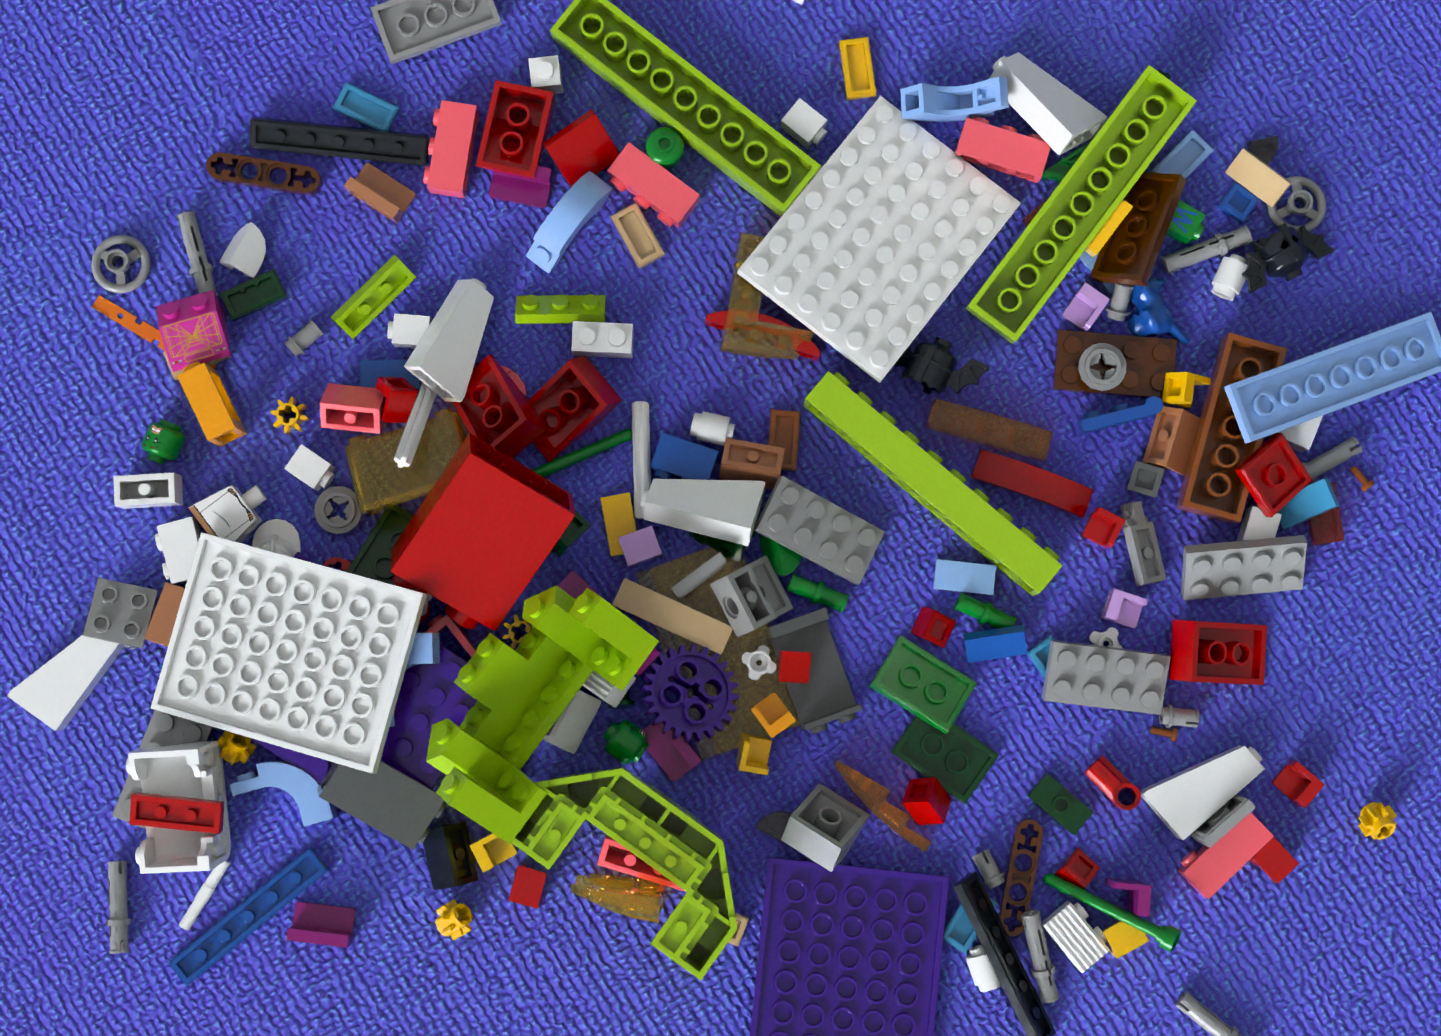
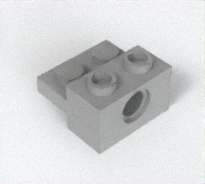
[710,555,793,638]

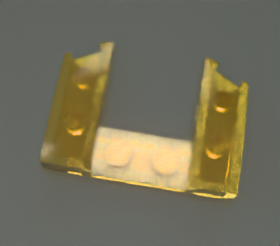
[720,232,814,360]
[571,873,666,923]

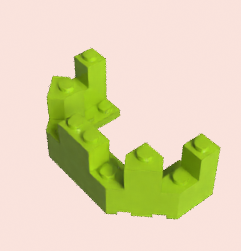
[426,585,659,844]
[512,767,737,980]

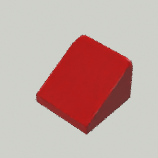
[911,606,956,648]
[778,651,812,683]
[1054,848,1100,889]

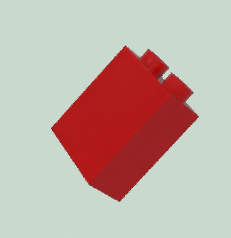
[390,433,575,631]

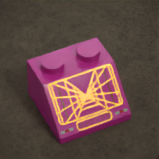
[156,290,231,372]

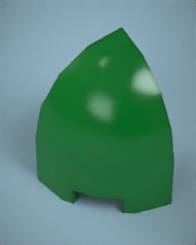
[758,533,802,576]

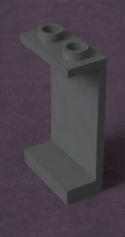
[766,607,862,734]
[317,760,446,850]

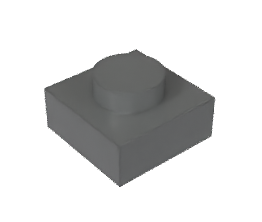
[1127,460,1165,498]

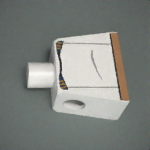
[189,485,267,543]

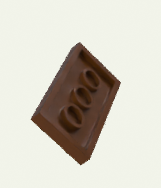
[1090,172,1186,286]
[1052,330,1177,399]

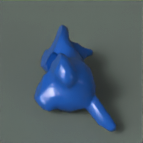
[1128,277,1190,344]

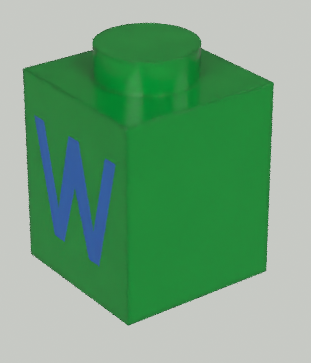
[1166,200,1206,246]

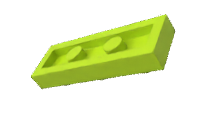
[331,255,416,339]
[515,294,606,324]

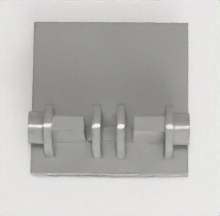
[83,577,158,649]

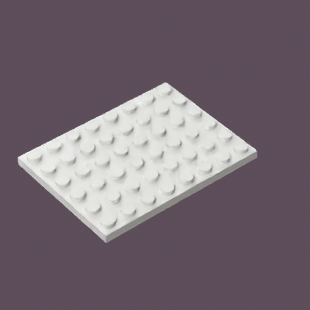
[737,96,1021,383]
[150,532,427,774]

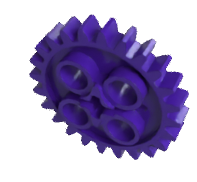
[641,644,739,743]

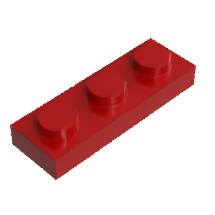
[129,792,225,834]

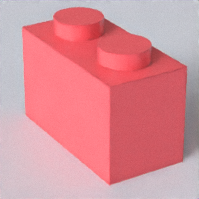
[320,383,386,434]

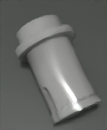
[1106,283,1134,321]
[284,320,324,357]
[1159,704,1200,728]
[972,848,1005,890]

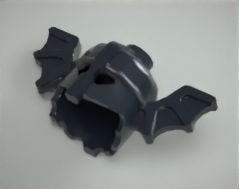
[1242,223,1334,293]
[894,337,989,395]

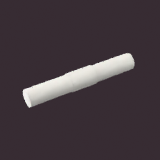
[179,860,231,931]

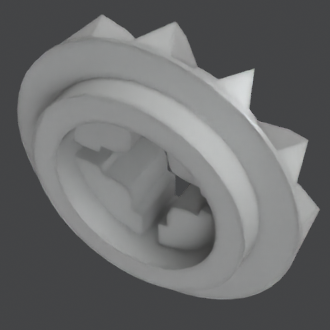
[1078,343,1127,392]
[314,486,363,534]

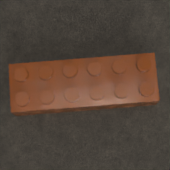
[1176,332,1287,524]

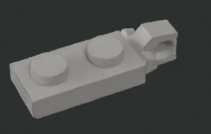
[1121,501,1166,586]

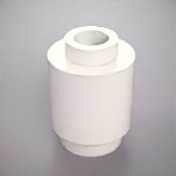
[1211,254,1248,301]
[690,411,735,446]
[965,944,1002,992]

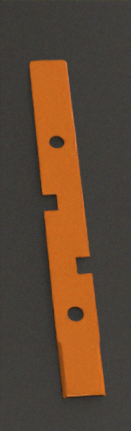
[91,295,216,369]

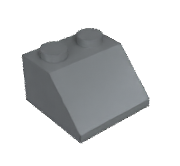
[781,783,870,872]

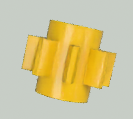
[270,397,309,435]
[502,614,533,649]
[218,731,256,765]
[1358,802,1397,840]
[435,899,473,940]

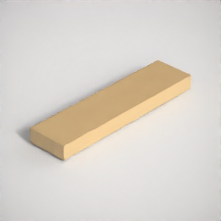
[612,578,733,655]

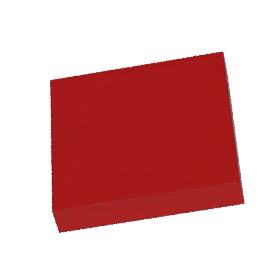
[543,109,619,188]
[1235,433,1312,518]

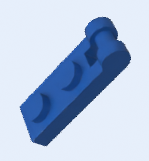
[1077,396,1163,435]

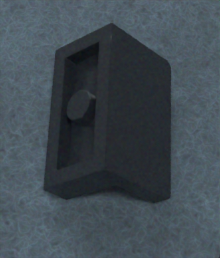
[423,821,478,890]

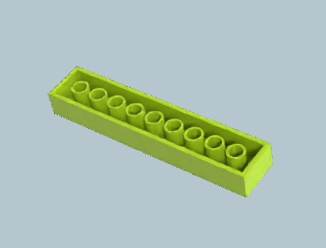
[550,0,821,217]
[965,65,1197,344]
[803,371,1063,596]

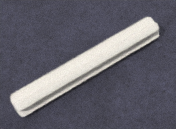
[394,382,436,468]
[632,401,651,519]

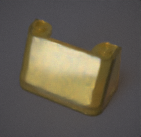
[344,408,467,517]

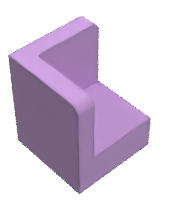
[1062,282,1110,332]
[619,525,662,567]
[1100,588,1148,628]

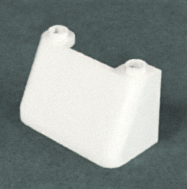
[126,741,231,874]

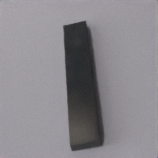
[250,117,429,166]
[953,871,1056,1036]

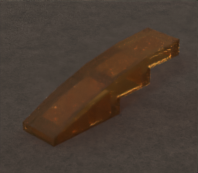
[926,399,1053,461]
[833,760,931,852]

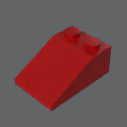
[476,80,556,179]
[453,354,547,459]
[528,355,622,462]
[1169,619,1267,685]

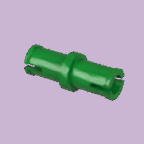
[786,573,849,612]
[954,592,1017,628]

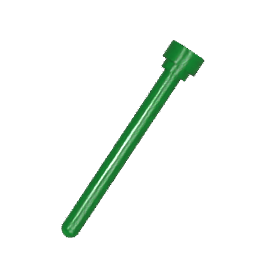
[532,429,632,477]
[1043,873,1182,952]

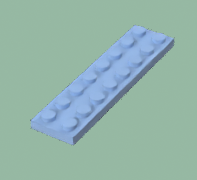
[1224,312,1441,444]

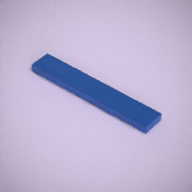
[168,846,330,986]

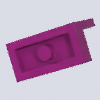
[489,166,553,209]
[644,723,702,782]
[1105,878,1152,917]
[286,901,356,948]

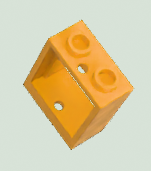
[177,362,247,447]

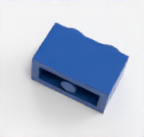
[650,432,719,480]

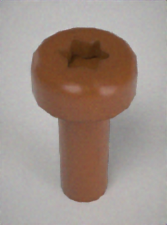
[1350,465,1374,492]
[1150,726,1178,742]

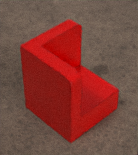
[375,377,418,423]
[1080,507,1125,549]
[1272,760,1325,808]
[902,777,951,825]
[1250,837,1299,883]
[508,863,547,909]

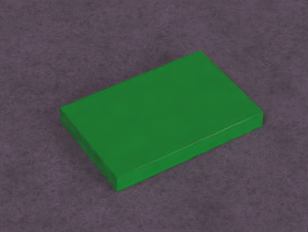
[869,635,977,734]

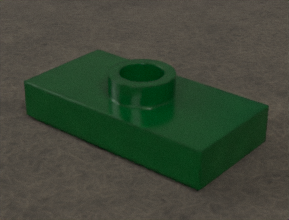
[220,269,288,322]
[1027,773,1093,835]

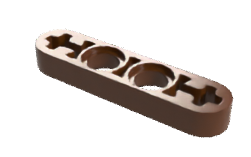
[206,152,322,195]
[998,819,1043,936]

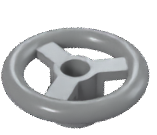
[1267,176,1326,232]
[91,235,151,293]

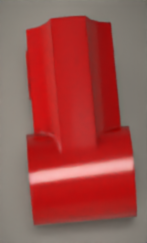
[1084,755,1141,810]

